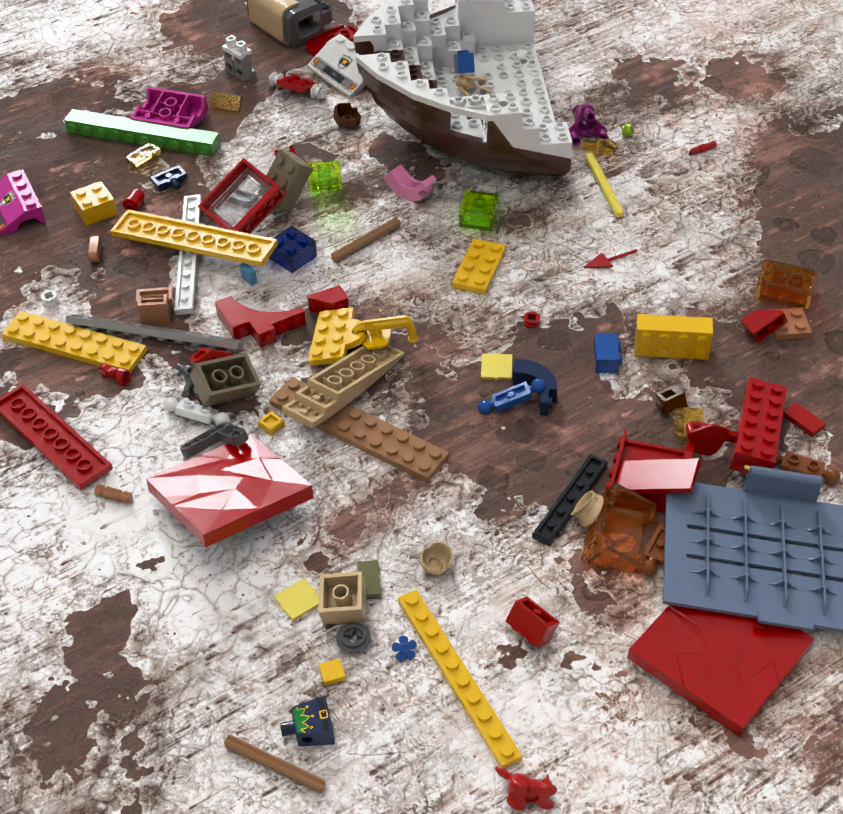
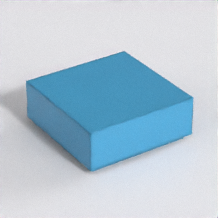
[240,263,257,286]

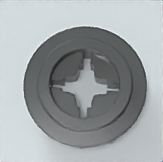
[336,623,371,654]

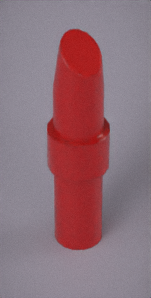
[688,141,717,155]

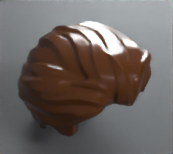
[333,103,361,128]

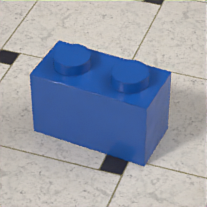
[453,50,475,74]
[594,333,622,373]

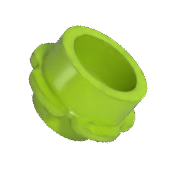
[622,123,634,138]

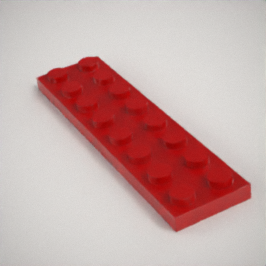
[0,384,113,490]

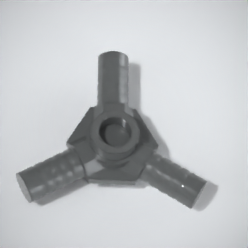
[176,363,194,395]

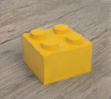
[70,181,117,226]

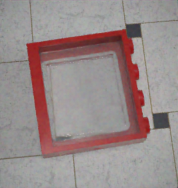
[197,158,287,234]

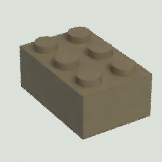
[258,149,313,212]
[190,352,261,407]

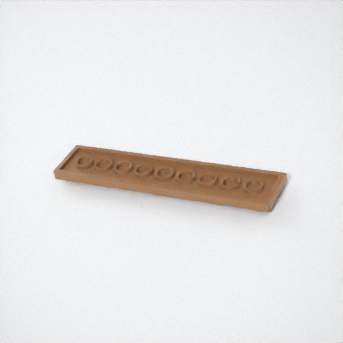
[269,377,449,483]

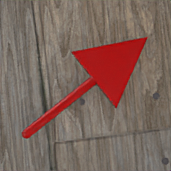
[584,249,638,268]

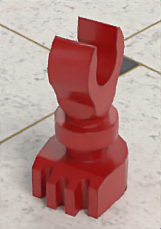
[98,363,131,387]

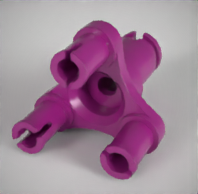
[568,103,609,146]

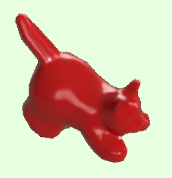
[495,766,557,811]

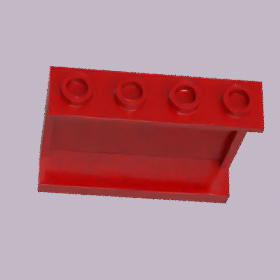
[605,430,695,513]

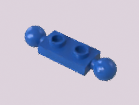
[478,378,546,415]

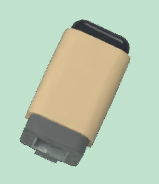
[247,0,332,48]

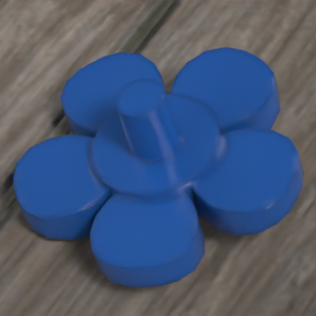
[392,636,417,661]

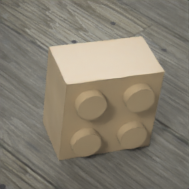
[319,571,366,625]

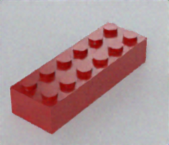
[729,377,787,474]

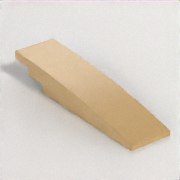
[282,345,405,429]

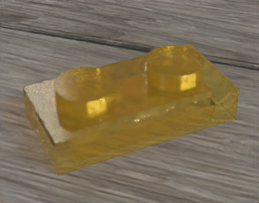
[209,92,243,112]
[125,142,161,169]

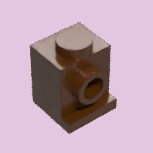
[656,384,688,414]

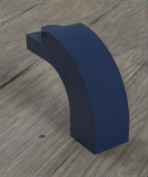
[513,359,557,416]

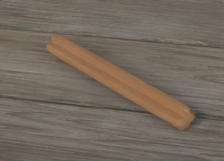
[331,218,401,262]
[224,735,326,793]

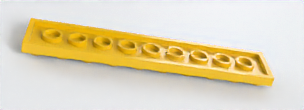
[111,209,278,267]

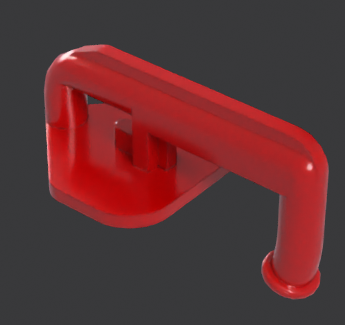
[686,421,736,456]

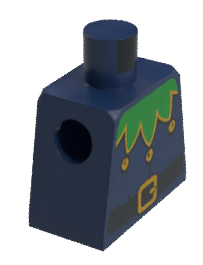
[280,695,335,747]

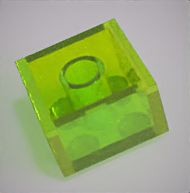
[306,160,342,193]
[459,190,499,231]

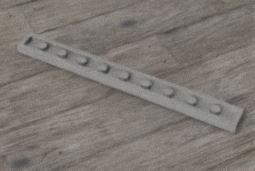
[65,314,244,352]

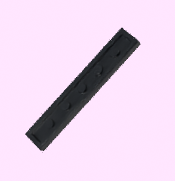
[532,454,608,547]

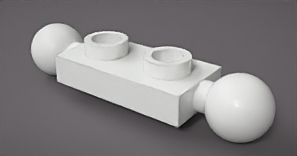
[163,397,230,425]

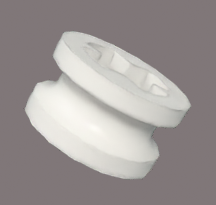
[41,290,58,307]

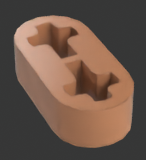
[88,236,102,263]

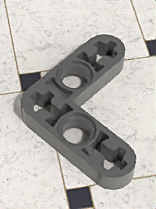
[180,422,249,458]

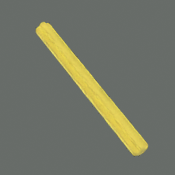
[585,152,624,218]

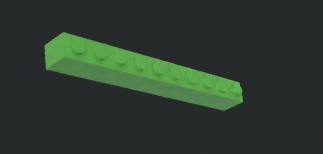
[64,109,220,157]

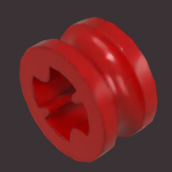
[523,311,540,328]

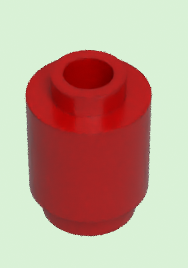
[123,189,145,211]

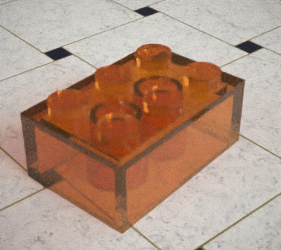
[755,259,818,309]

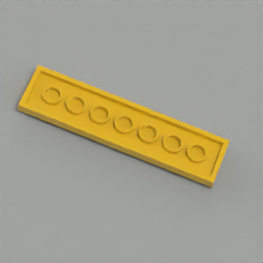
[1,311,147,374]

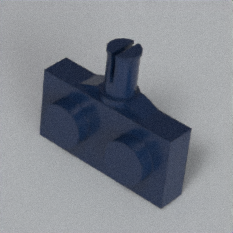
[150,165,188,190]

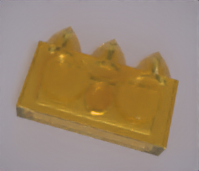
[673,407,704,441]

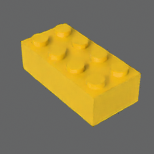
[634,314,713,360]

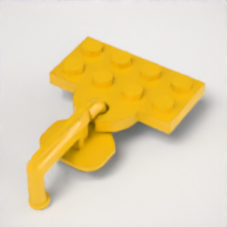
[308,307,418,366]

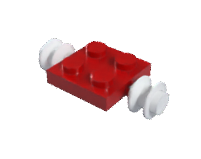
[269,72,326,101]

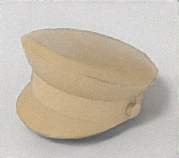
[571,491,604,527]

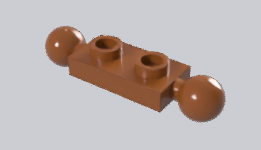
[775,450,841,484]
[640,520,665,576]

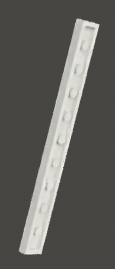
[174,194,202,315]

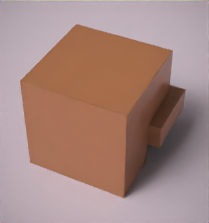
[136,287,173,326]

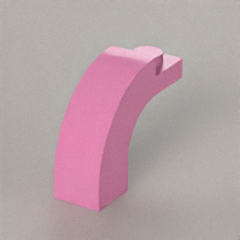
[383,164,437,201]

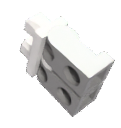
[222,35,256,82]

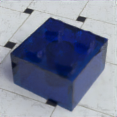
[269,226,317,273]

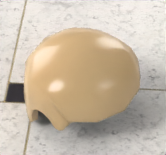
[420,541,453,575]

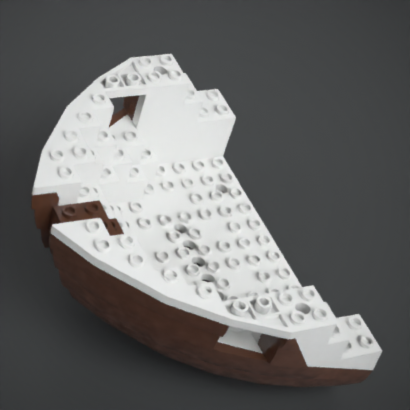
[353,0,572,176]

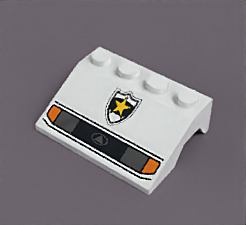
[307,34,365,98]

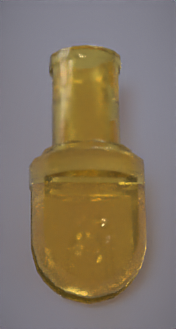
[581,138,617,155]

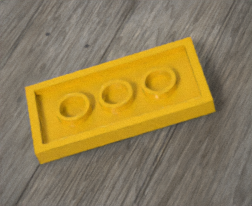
[452,238,506,295]

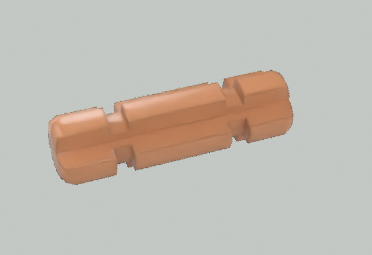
[94,484,133,504]

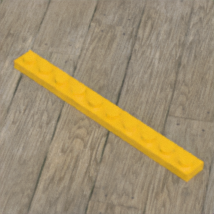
[398,589,523,769]

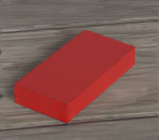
[783,402,826,437]

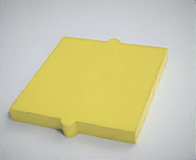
[481,353,512,381]
[274,578,319,621]

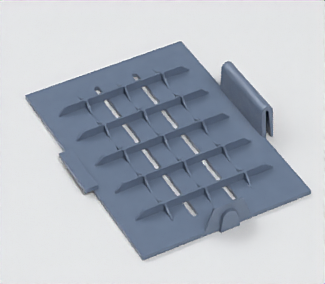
[663,466,843,632]

